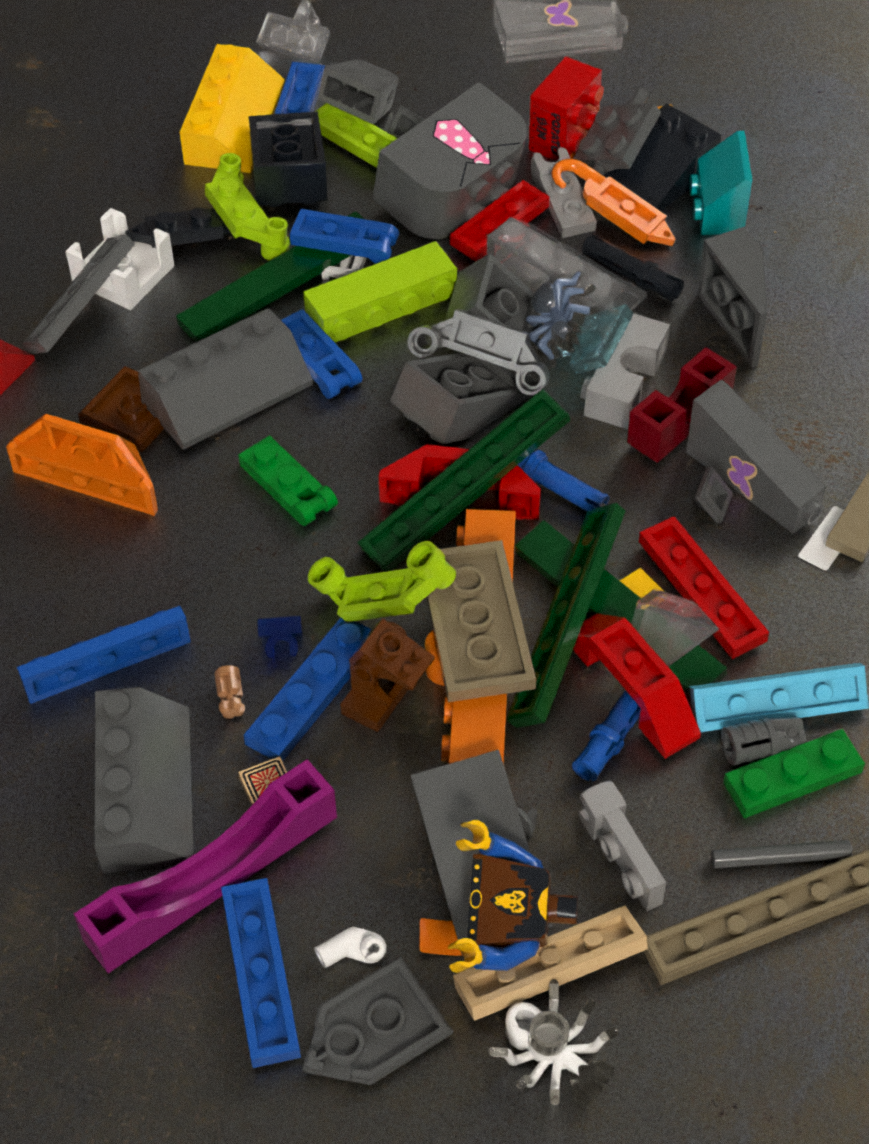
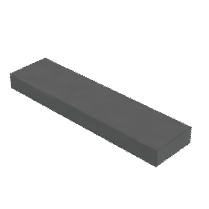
[22,234,135,355]

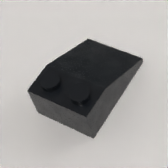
[604,103,721,211]
[249,111,328,207]

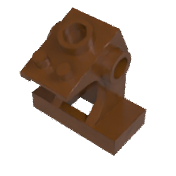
[340,618,435,732]

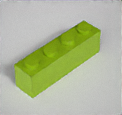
[303,241,457,343]

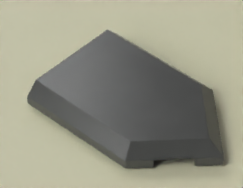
[302,956,453,1085]

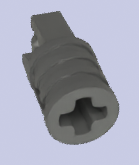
[721,717,806,766]

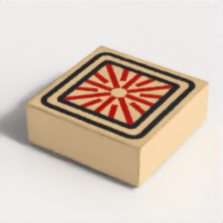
[238,756,287,806]

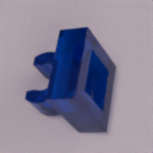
[257,616,303,659]

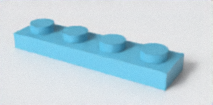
[689,663,869,732]

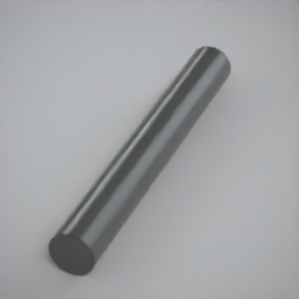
[711,840,852,869]

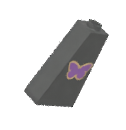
[686,380,826,534]

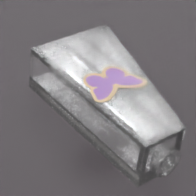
[493,0,628,64]

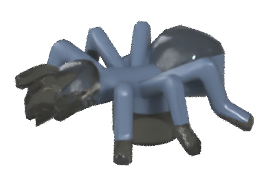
[526,271,600,368]

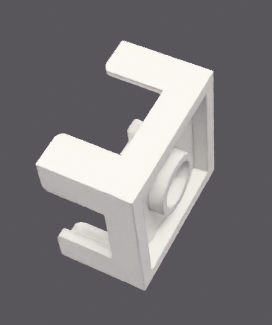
[65,208,175,310]

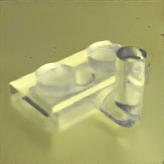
[256,0,331,63]

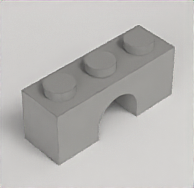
[580,312,670,430]

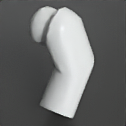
[314,927,387,969]

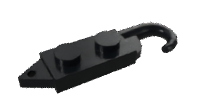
[125,207,269,248]

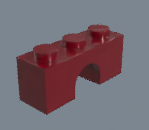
[627,347,737,463]

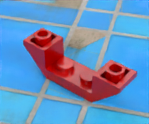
[378,444,541,521]
[573,614,701,759]

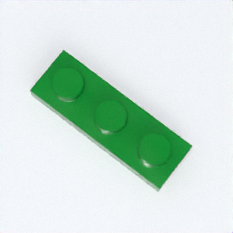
[723,729,865,819]

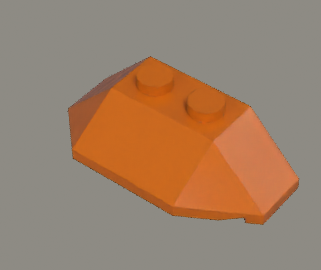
[6,414,158,516]

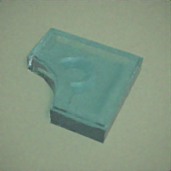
[555,304,633,374]

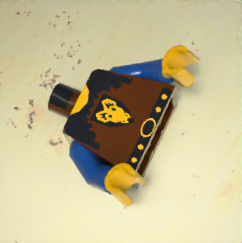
[448,820,578,973]

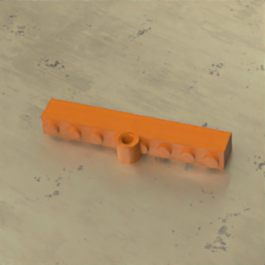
[425,509,516,765]

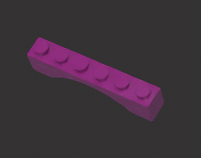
[74,759,337,973]

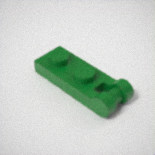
[238,435,338,526]

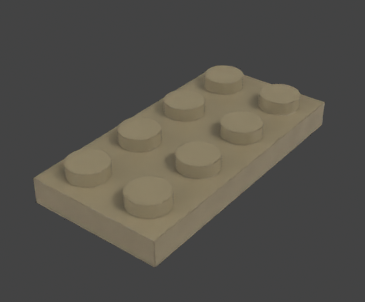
[426,540,536,702]

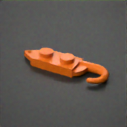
[552,159,676,246]

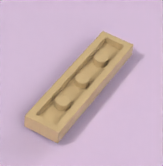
[453,905,648,1021]

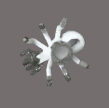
[489,979,618,1107]

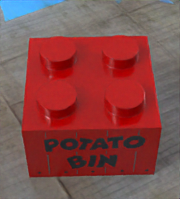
[529,56,604,161]

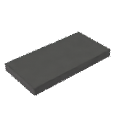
[411,750,553,956]

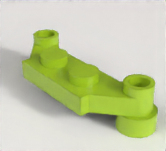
[205,153,290,261]
[308,541,456,622]

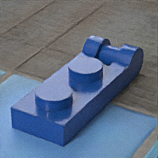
[289,209,399,264]
[281,309,362,399]

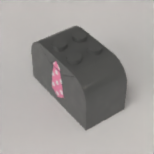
[373,81,527,239]

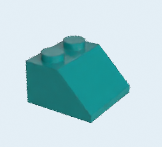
[689,130,753,235]

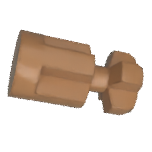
[214,665,245,719]

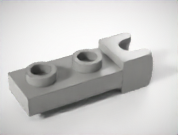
[531,147,597,238]
[578,781,666,912]

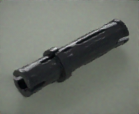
[582,233,684,302]

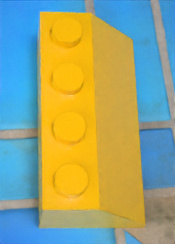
[179,44,285,173]

